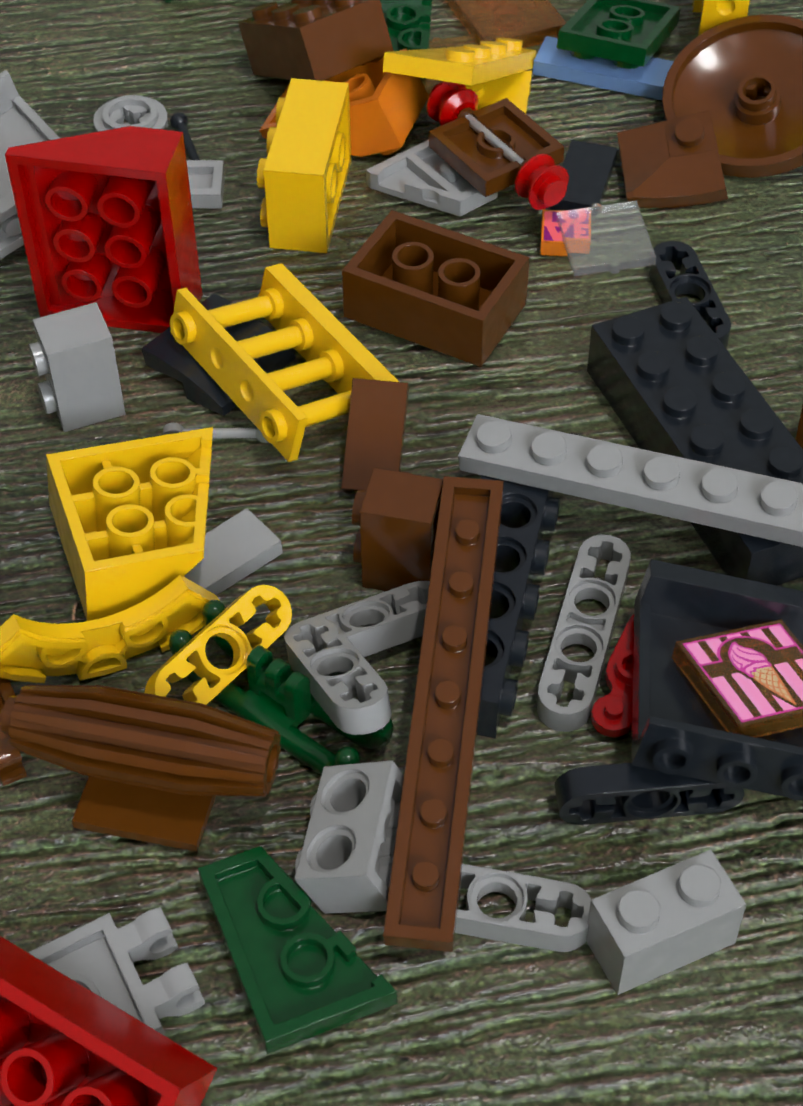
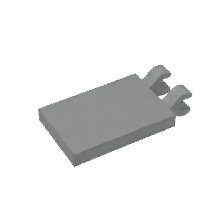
[28,907,205,1037]

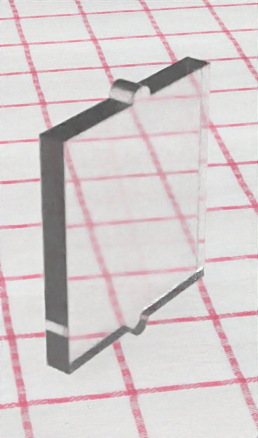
[557,201,656,276]

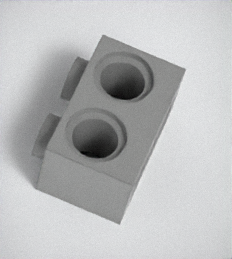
[294,760,404,914]

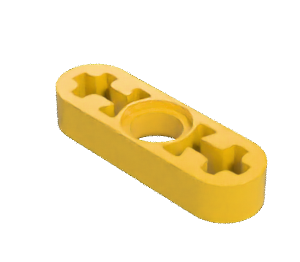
[145,585,292,705]

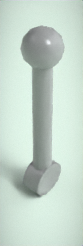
[163,422,269,443]

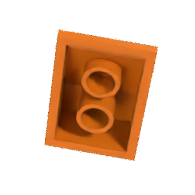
[259,49,429,157]

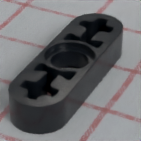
[649,241,731,349]
[554,763,744,825]

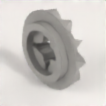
[93,95,169,132]

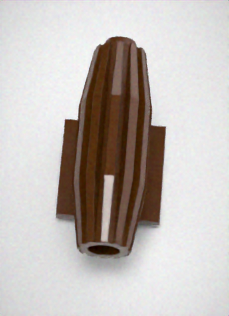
[1,685,281,852]

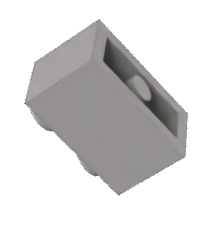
[28,302,126,432]
[586,849,747,995]

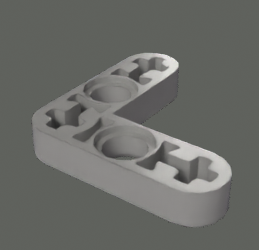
[284,581,430,735]

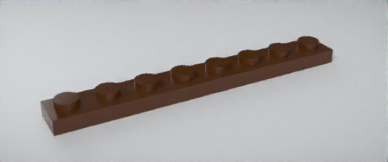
[383,476,504,952]

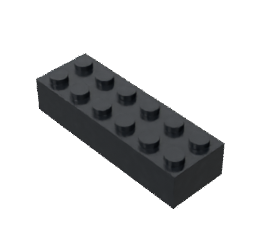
[587,297,803,586]

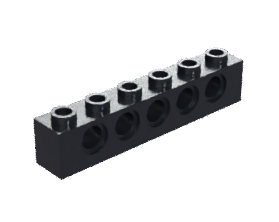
[477,475,560,739]

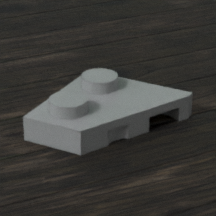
[366,139,498,217]

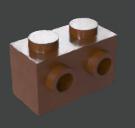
[352,468,443,591]

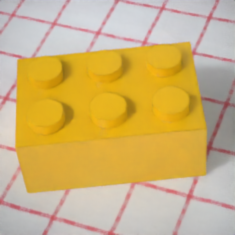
[257,78,351,253]

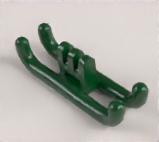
[169,600,393,775]

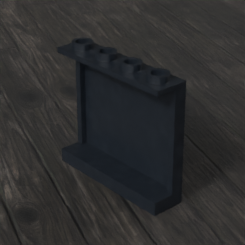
[632,559,803,801]

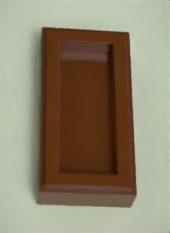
[341,378,409,491]

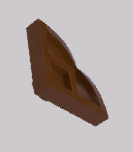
[617,110,728,208]

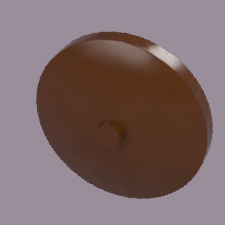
[663,15,803,178]

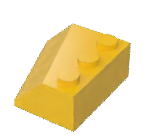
[46,427,213,621]

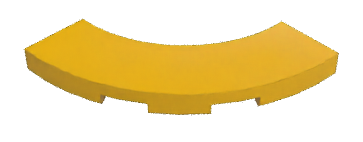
[0,575,220,683]

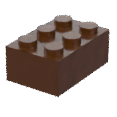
[238,0,394,81]
[342,210,529,367]

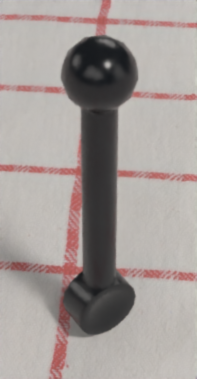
[170,112,200,160]

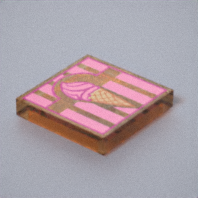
[672,620,803,738]

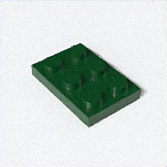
[557,0,681,69]

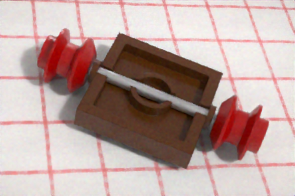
[426,81,569,210]

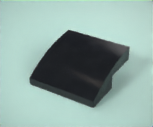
[141,293,296,416]

